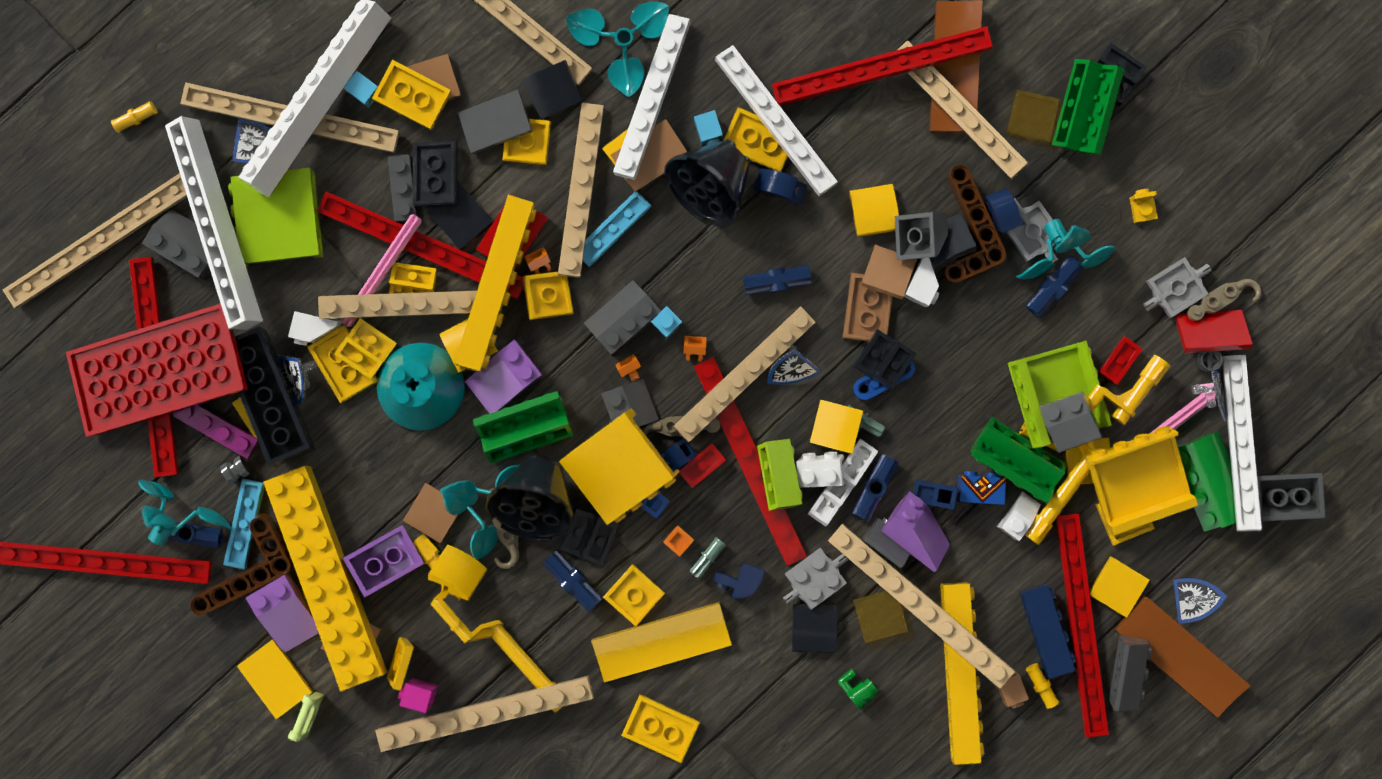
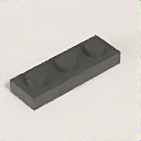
[388,154,417,223]

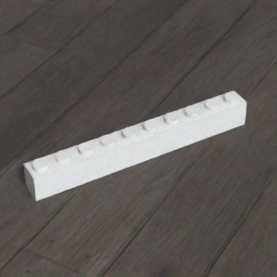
[238,0,391,197]
[165,116,263,330]

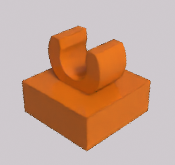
[524,247,551,274]
[683,336,707,361]
[615,354,641,382]
[663,525,694,557]

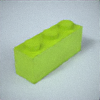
[757,439,802,511]

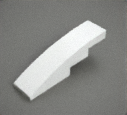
[808,439,878,527]

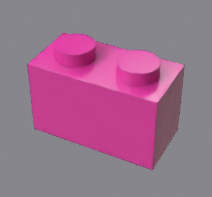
[398,678,439,713]

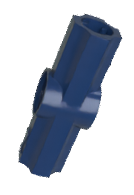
[1025,256,1083,318]
[743,265,812,295]
[852,454,899,521]
[152,522,224,548]
[543,551,602,612]

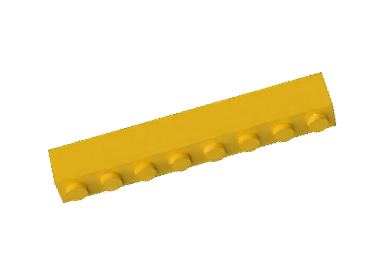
[454,195,537,373]
[940,582,984,765]

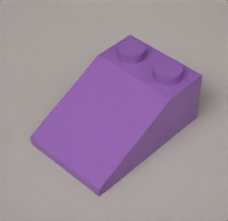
[465,340,544,414]
[881,491,950,572]
[343,525,424,597]
[246,573,319,653]

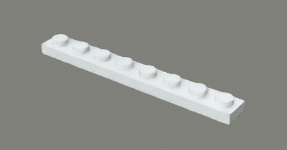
[613,14,691,180]
[715,45,838,196]
[1222,355,1262,532]

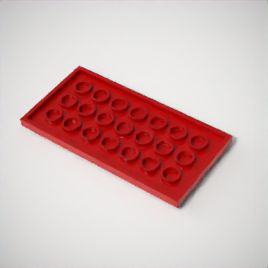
[66,303,248,437]

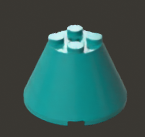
[377,343,465,430]

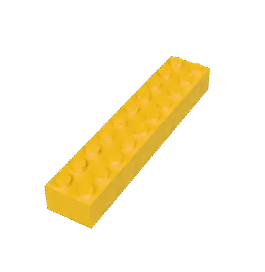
[263,466,388,692]

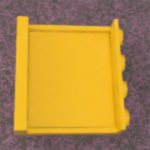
[559,407,680,525]
[1086,426,1198,535]

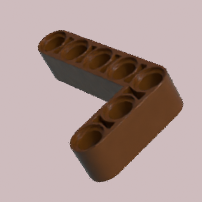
[943,164,1006,284]
[190,513,294,615]

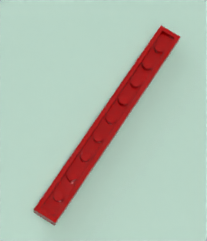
[772,26,993,106]
[317,192,524,300]
[129,257,179,478]
[694,357,807,566]
[1056,513,1109,737]
[0,541,212,584]

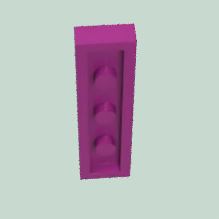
[172,404,259,459]

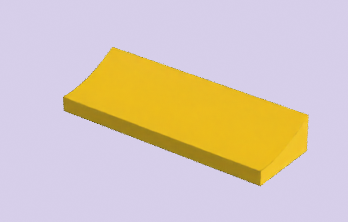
[591,602,732,682]

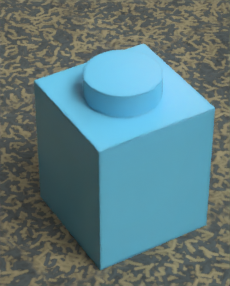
[344,71,378,108]
[694,110,723,145]
[651,306,682,339]

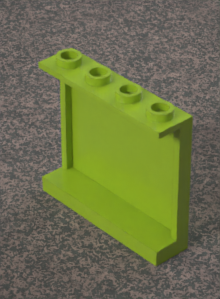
[228,168,324,266]
[1008,341,1112,448]

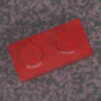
[1098,336,1143,385]
[679,444,726,488]

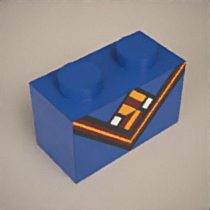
[957,471,1006,505]

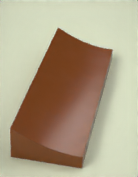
[929,0,983,134]
[1114,596,1250,718]

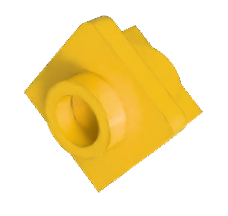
[1129,189,1158,223]

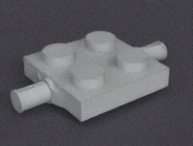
[1006,198,1058,262]
[1143,257,1212,318]
[783,548,848,610]

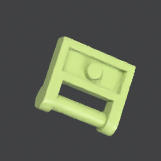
[288,692,324,742]

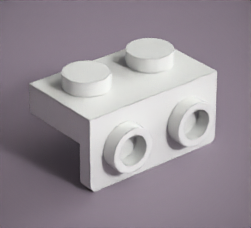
[796,452,844,488]

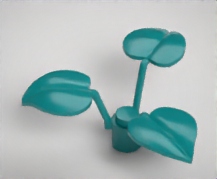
[566,2,669,97]
[1016,219,1116,279]
[440,464,521,560]
[138,480,232,546]

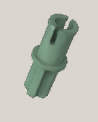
[847,405,885,437]
[690,537,726,578]

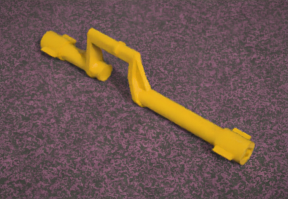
[1024,355,1171,545]
[412,534,562,713]

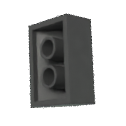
[142,209,211,280]
[584,280,661,356]
[1257,473,1325,521]
[1109,635,1152,711]

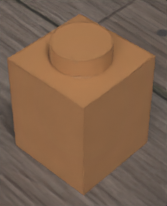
[997,671,1029,708]

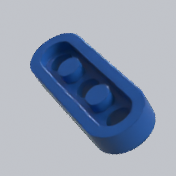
[853,361,915,400]

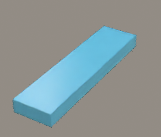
[583,191,652,268]
[223,479,265,570]

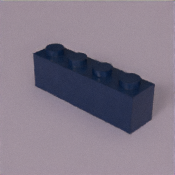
[1018,583,1076,679]

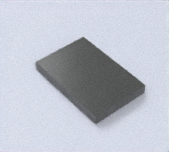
[458,89,533,154]

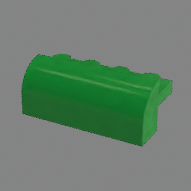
[1052,59,1124,155]
[473,391,574,464]
[970,417,1067,503]
[1178,431,1236,532]

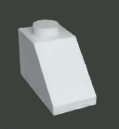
[904,258,940,308]
[288,311,342,346]
[997,491,1041,541]

